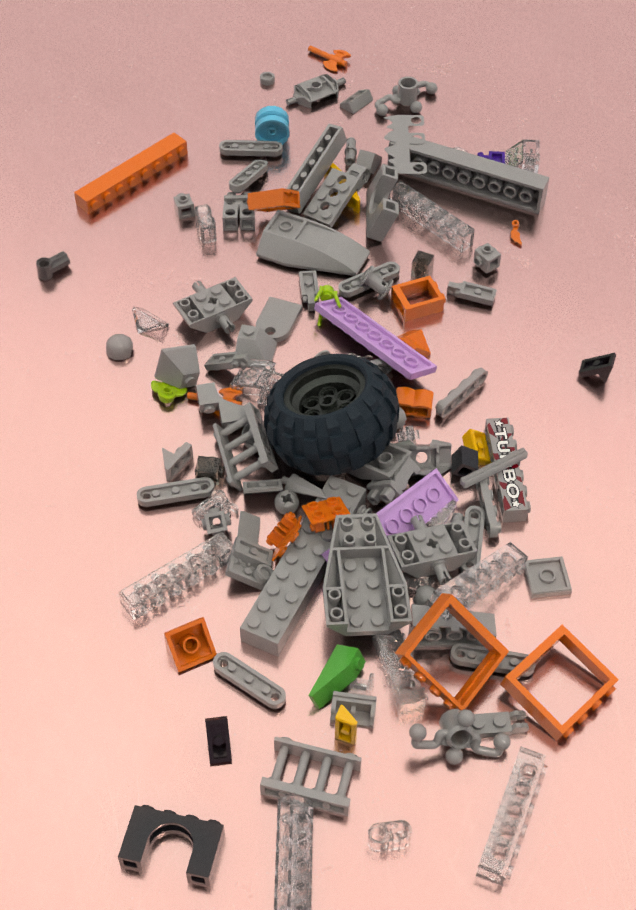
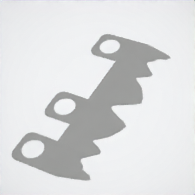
[384,115,427,174]

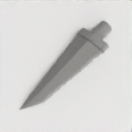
[282,474,326,499]

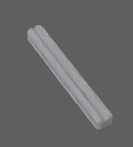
[460,448,528,488]

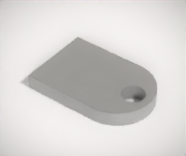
[256,297,302,342]

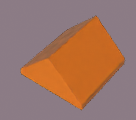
[164,617,217,673]

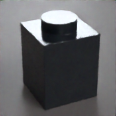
[451,445,479,477]

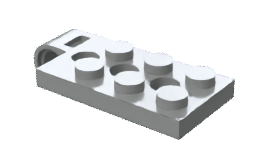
[303,163,371,228]

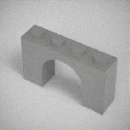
[366,164,399,242]

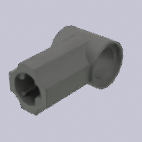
[36,251,70,281]

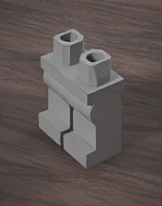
[222,192,255,231]
[366,456,421,505]

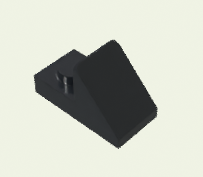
[579,352,616,383]
[205,716,232,764]

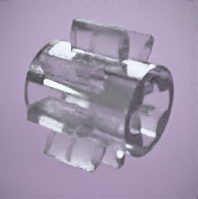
[396,425,420,444]

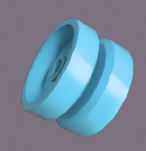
[255,106,290,145]

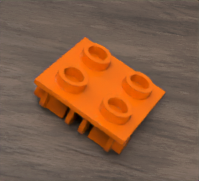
[301,496,350,533]
[266,512,302,561]

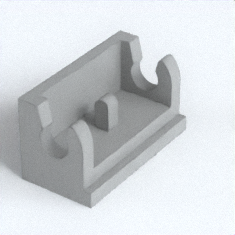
[330,691,377,728]

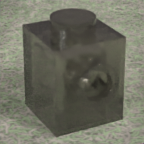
[411,250,434,278]
[195,456,225,485]

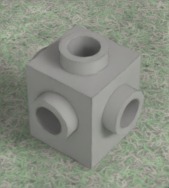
[473,243,501,274]
[201,507,231,537]

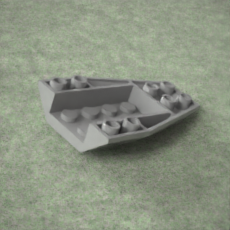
[256,210,370,276]
[323,513,412,636]

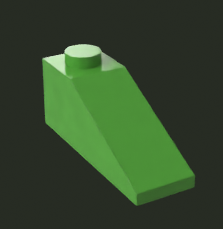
[308,644,366,709]

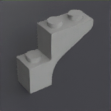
[196,382,247,429]

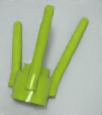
[314,285,341,327]

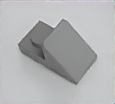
[162,442,193,482]

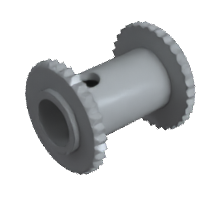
[358,266,393,300]

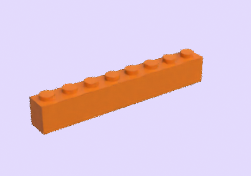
[74,133,188,214]

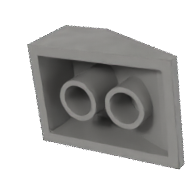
[348,443,413,480]

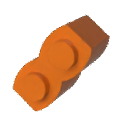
[396,387,434,418]

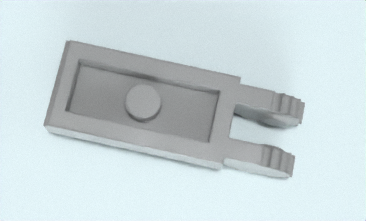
[471,710,529,738]

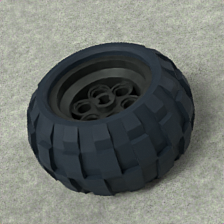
[264,354,400,476]

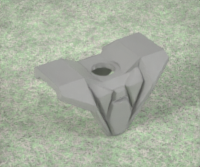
[394,439,452,476]

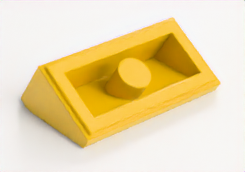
[462,429,491,465]
[335,705,358,745]

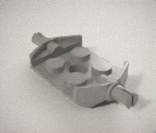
[286,74,346,108]

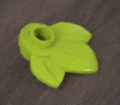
[151,380,187,403]

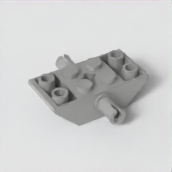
[173,277,253,334]
[387,515,478,586]

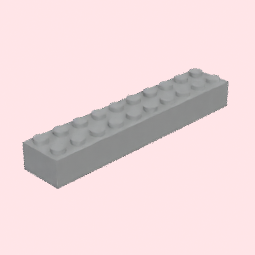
[388,137,550,214]
[240,475,366,657]

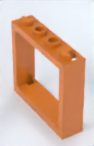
[395,593,509,710]
[500,624,619,741]

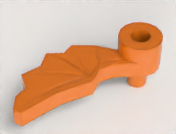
[510,220,522,246]

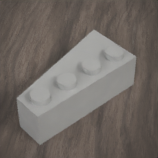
[409,604,497,648]

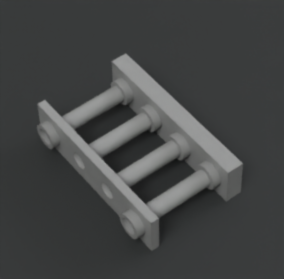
[213,402,278,491]
[260,736,362,816]

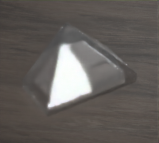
[132,307,169,334]

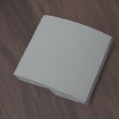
[225,536,273,590]

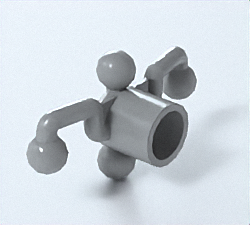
[375,77,438,116]
[409,709,511,765]

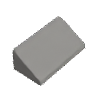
[339,89,373,114]
[243,479,283,495]
[237,511,260,544]

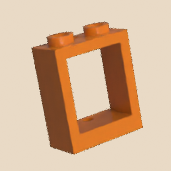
[247,188,300,213]
[391,276,446,322]

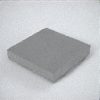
[522,556,572,598]

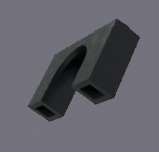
[118,805,225,886]

